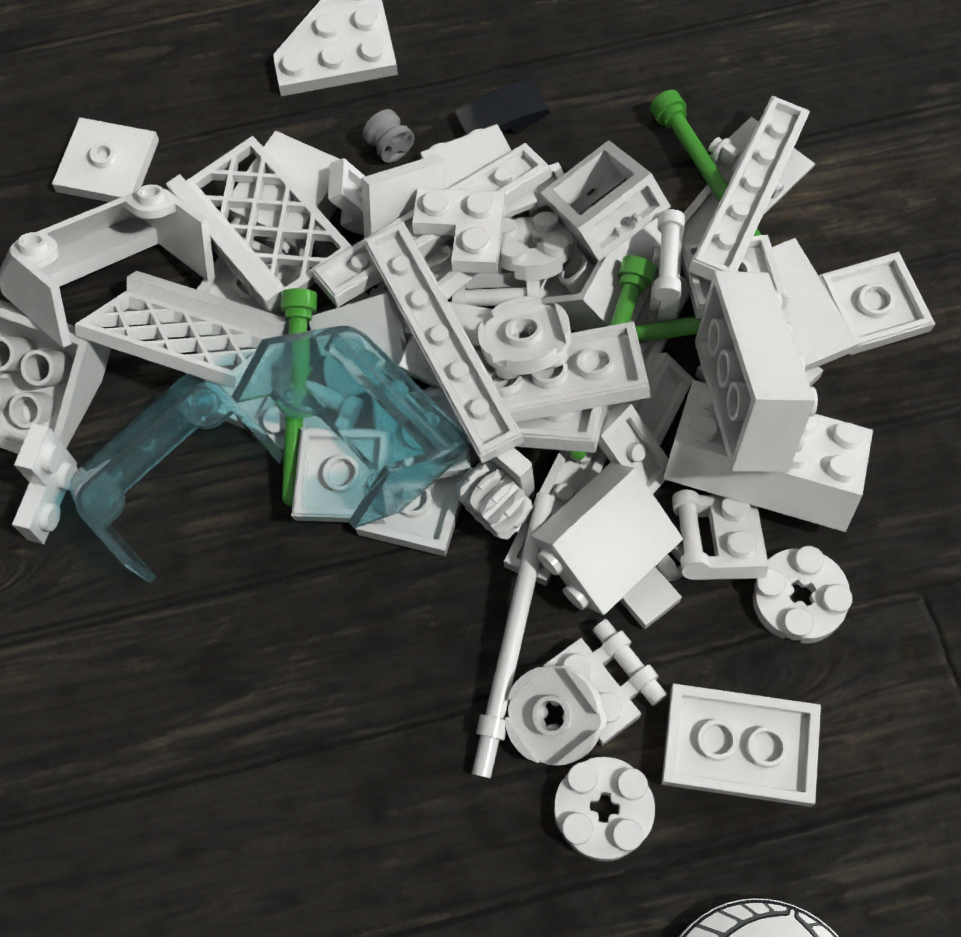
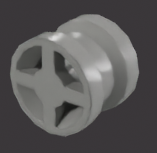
[362,109,415,163]

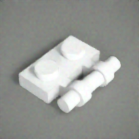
[543,619,667,746]

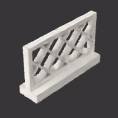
[166,136,352,316]
[75,271,289,389]

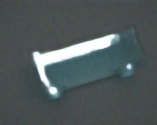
[231,326,468,529]
[69,374,284,583]

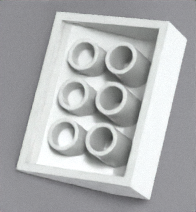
[0,300,111,454]

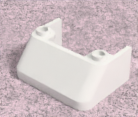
[0,184,215,348]

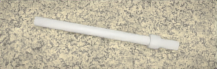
[472,492,555,779]

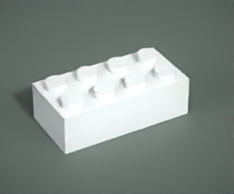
[695,271,818,472]
[663,380,873,532]

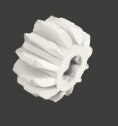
[455,462,533,540]

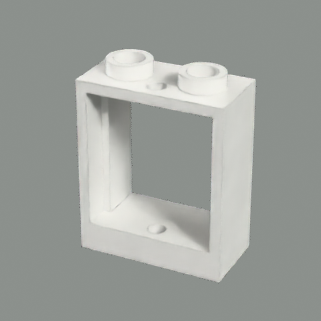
[540,140,671,261]

